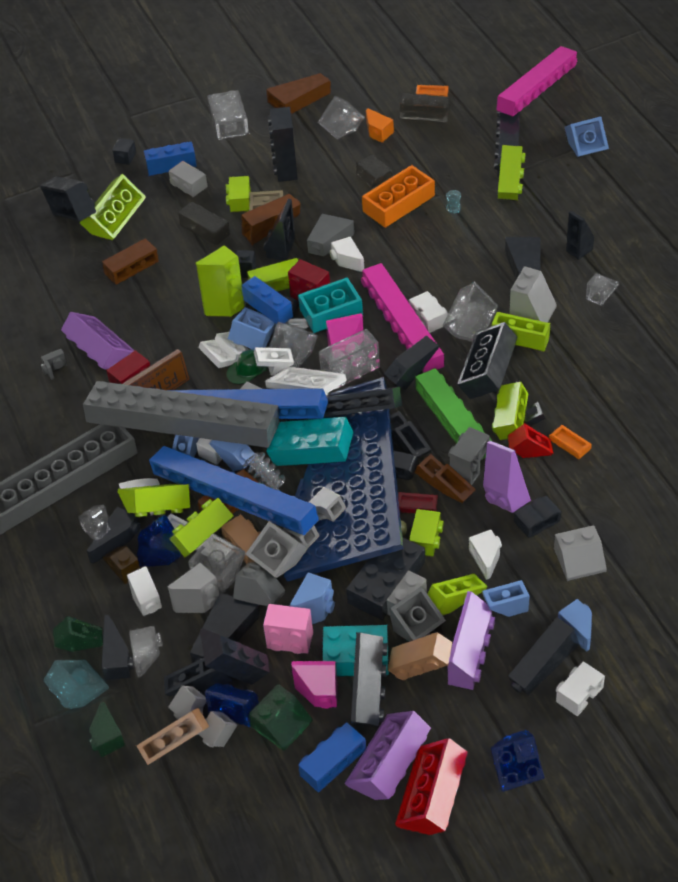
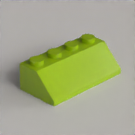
[80,174,146,240]
[196,245,245,316]

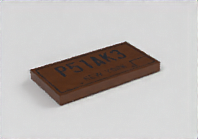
[123,349,190,390]

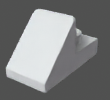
[254,347,294,376]

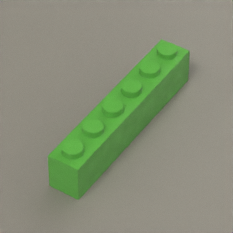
[416,368,492,459]

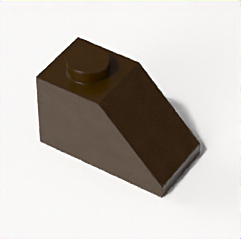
[103,546,140,584]

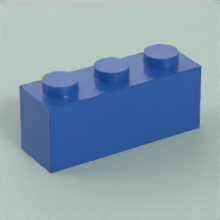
[144,141,197,176]
[241,276,293,326]
[298,723,366,793]

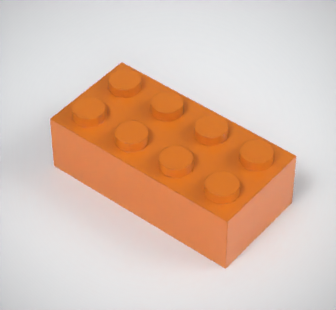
[362,165,435,228]

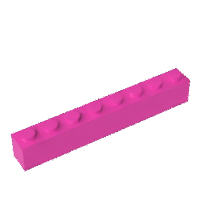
[496,46,577,116]
[361,263,444,373]

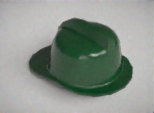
[227,350,267,384]

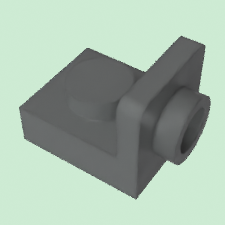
[40,349,67,379]

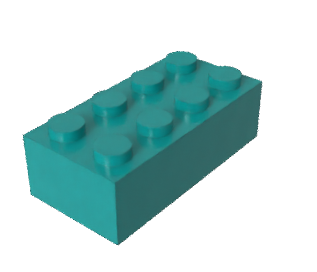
[267,417,353,466]

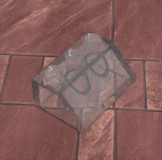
[442,282,498,342]

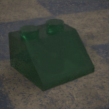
[249,684,313,751]

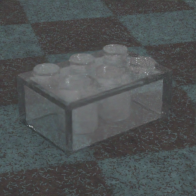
[207,90,249,140]
[319,329,380,390]

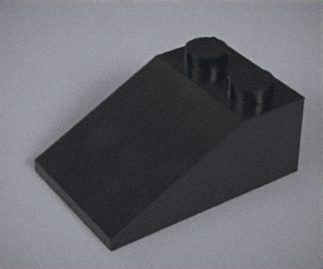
[264,199,295,261]

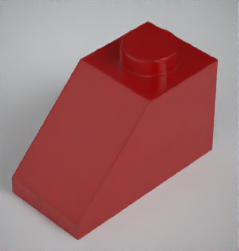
[508,424,553,458]

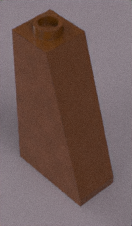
[266,73,331,114]
[242,194,301,245]

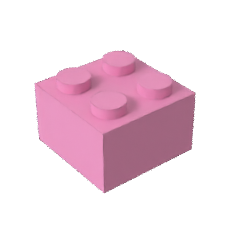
[263,604,313,654]

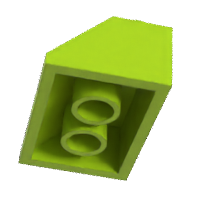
[118,484,190,517]

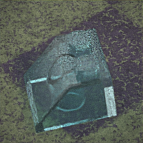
[43,660,109,708]

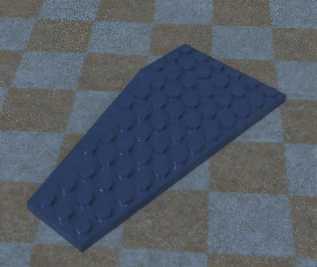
[283,377,404,582]

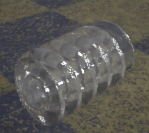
[243,452,285,490]

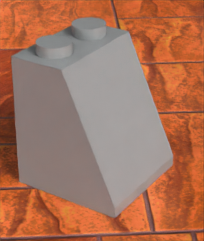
[510,266,556,323]

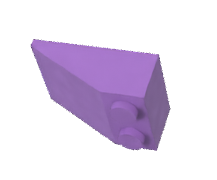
[483,441,531,513]

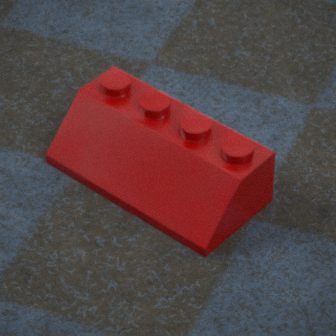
[395,738,467,835]

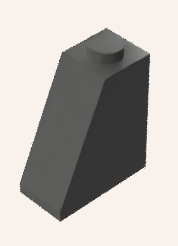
[307,214,355,256]

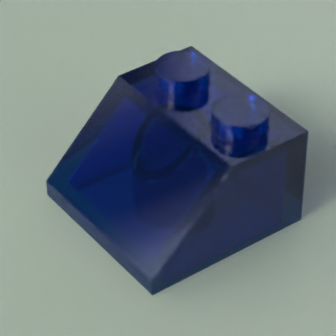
[205,683,259,727]

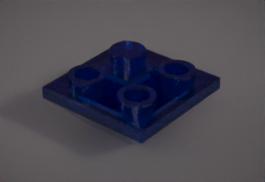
[137,515,181,567]
[490,730,545,792]

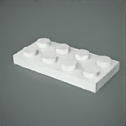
[265,367,346,395]

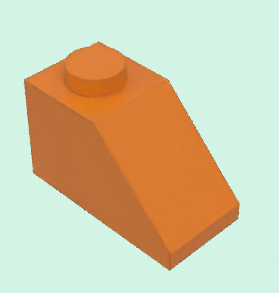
[366,108,394,142]

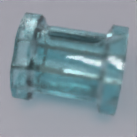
[446,190,461,213]

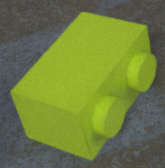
[226,176,250,212]
[409,509,444,556]

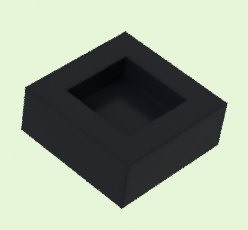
[524,402,546,426]

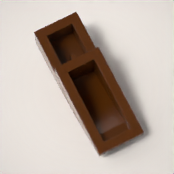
[415,454,476,503]

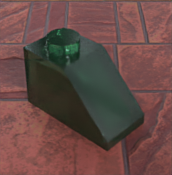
[53,616,103,652]
[88,702,125,757]

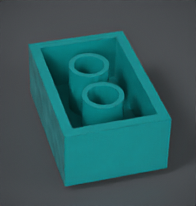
[298,277,363,333]
[323,625,388,676]

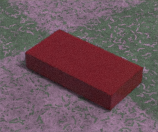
[398,492,438,513]

